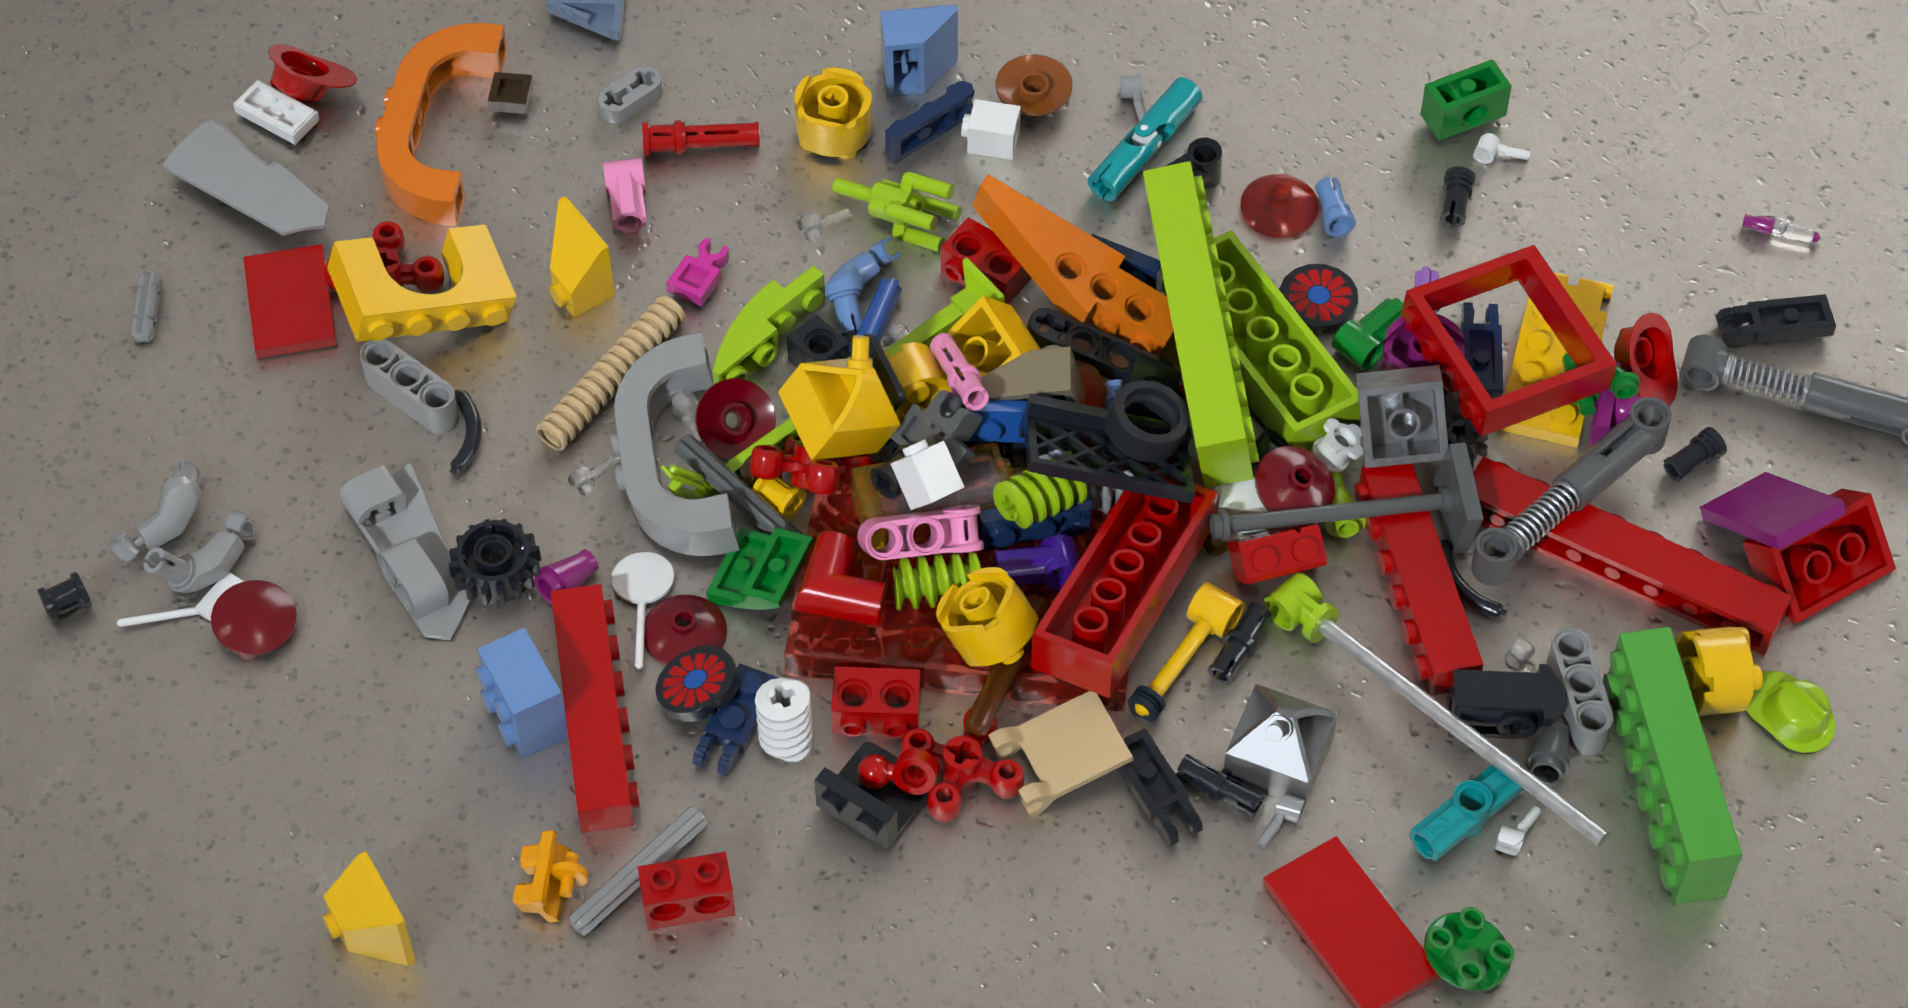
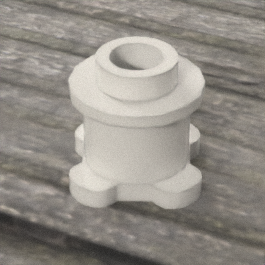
[1311,418,1364,473]

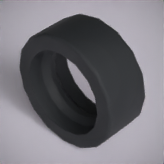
[1105,380,1190,463]

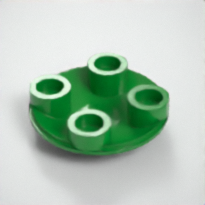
[1424,907,1515,991]

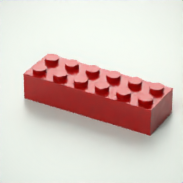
[1031,466,1218,698]

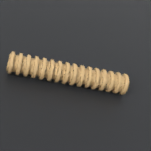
[536,295,685,451]

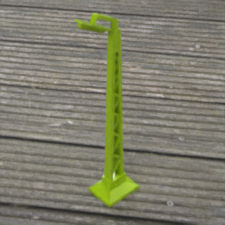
[661,257,1005,500]

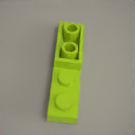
[713,266,825,384]

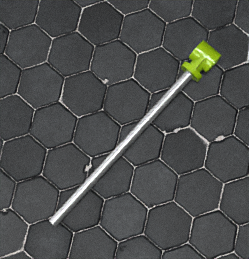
[1263,572,1610,847]

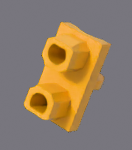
[513,830,589,923]

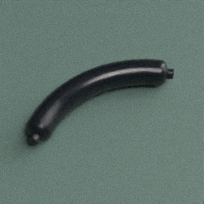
[449,389,482,475]
[1441,540,1507,619]

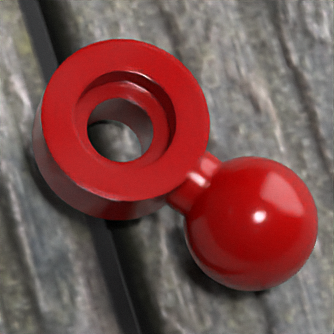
[857,749,939,795]

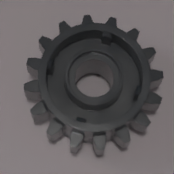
[448,518,542,606]

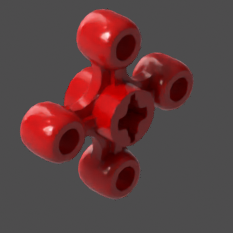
[324,221,445,293]
[750,436,872,495]
[900,707,1025,823]

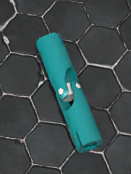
[1088,77,1203,202]

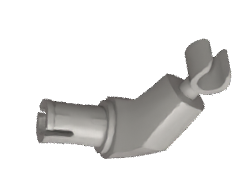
[108,460,201,561]
[143,510,256,593]

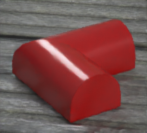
[795,531,888,626]

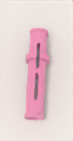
[930,333,989,411]

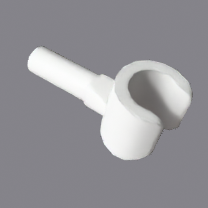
[1473,133,1530,164]
[1495,806,1542,856]

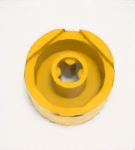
[794,67,873,159]
[885,342,952,422]
[936,567,1039,666]
[1674,626,1763,716]

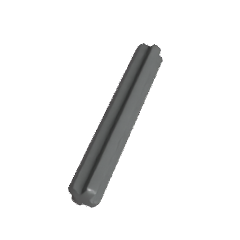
[674,434,805,535]

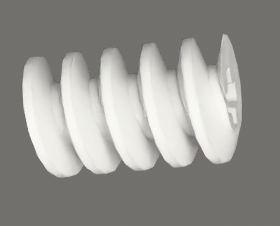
[755,678,813,762]

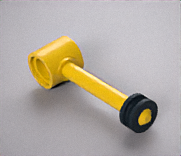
[1127,582,1245,722]

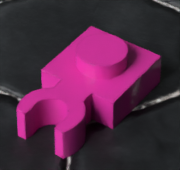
[666,238,729,307]

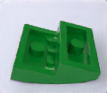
[706,527,814,610]

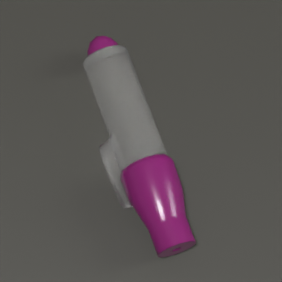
[1742,214,1821,244]

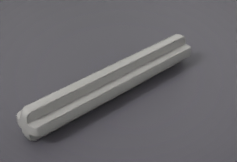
[568,806,708,936]

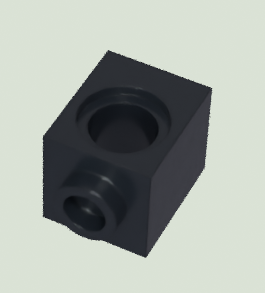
[786,314,850,368]

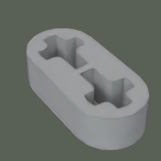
[597,66,663,124]

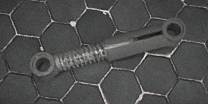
[1680,334,1908,445]
[1471,397,1672,586]

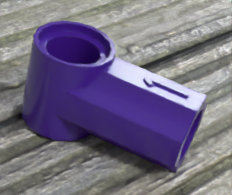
[995,534,1079,591]

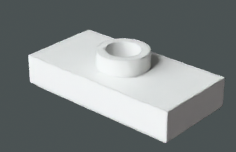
[233,79,319,145]

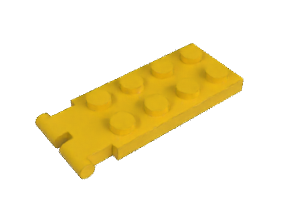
[1500,271,1614,448]

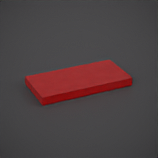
[1263,836,1440,1008]

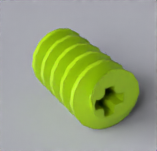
[993,451,1087,529]
[893,552,981,611]

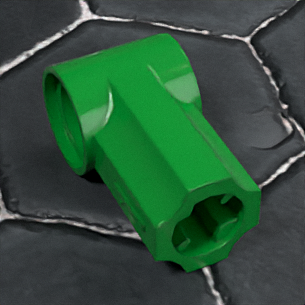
[1332,298,1403,372]

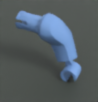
[825,237,901,337]

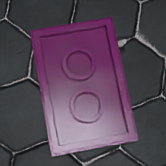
[1700,472,1846,550]

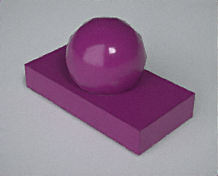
[1588,362,1641,447]

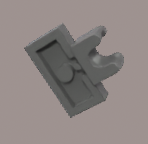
[890,390,982,476]

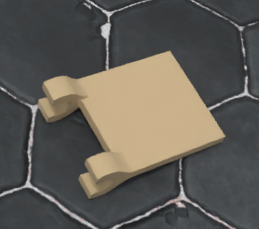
[988,691,1133,817]

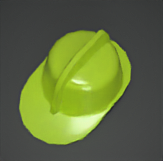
[1746,670,1836,753]

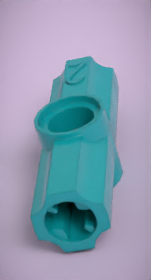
[1409,757,1524,861]

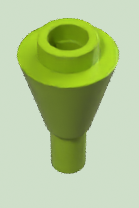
[1325,472,1366,538]

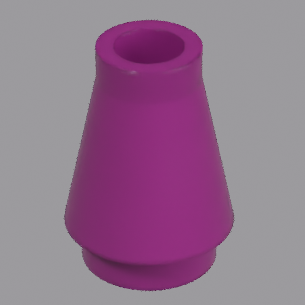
[535,549,599,604]

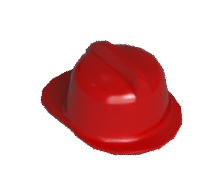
[268,44,357,103]
[1614,312,1678,407]

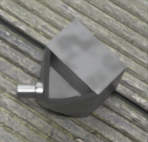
[1356,365,1448,468]
[1224,684,1338,808]

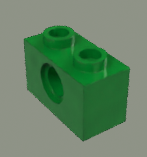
[1420,59,1512,141]

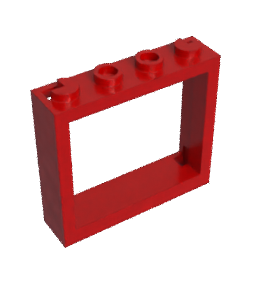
[1400,245,1617,437]

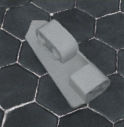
[163,119,330,236]
[338,463,470,641]

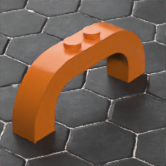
[375,23,508,227]

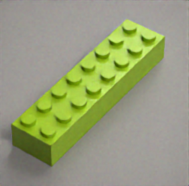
[1143,161,1259,488]

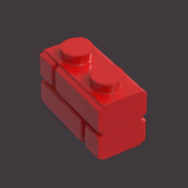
[1227,523,1327,584]

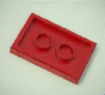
[243,244,337,359]

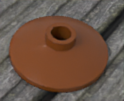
[996,54,1072,116]

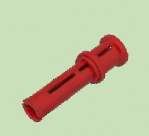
[642,120,760,156]

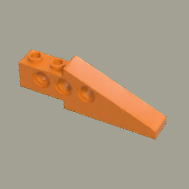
[972,174,1174,356]

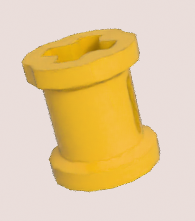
[752,477,807,520]

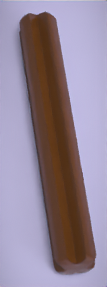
[965,594,1049,737]

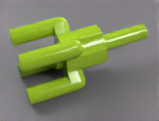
[832,171,962,253]

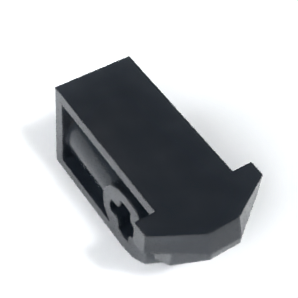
[1446,664,1567,739]

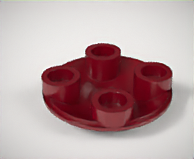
[211,580,297,660]

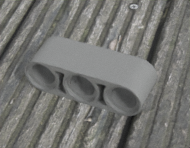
[359,339,459,433]
[1547,627,1613,755]

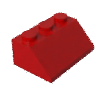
[1742,488,1896,624]

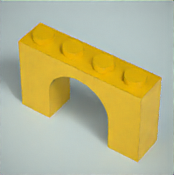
[327,224,516,342]

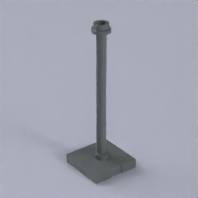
[1209,443,1484,555]

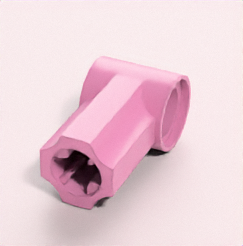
[603,158,647,234]

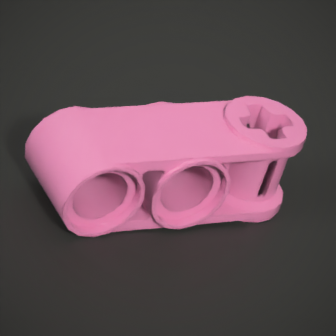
[857,505,984,560]

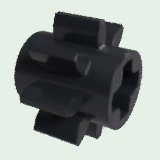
[1447,416,1488,468]

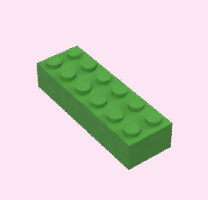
[1603,627,1742,904]

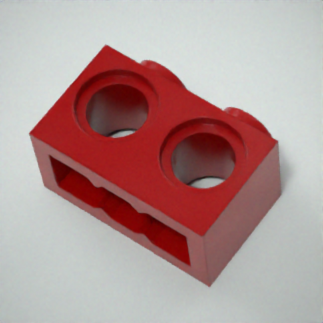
[941,217,1032,304]
[831,666,921,738]
[637,851,736,931]

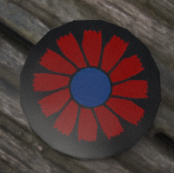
[1279,264,1358,335]
[655,646,741,722]

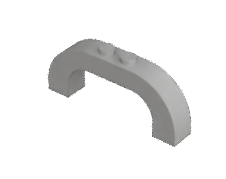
[610,332,740,556]

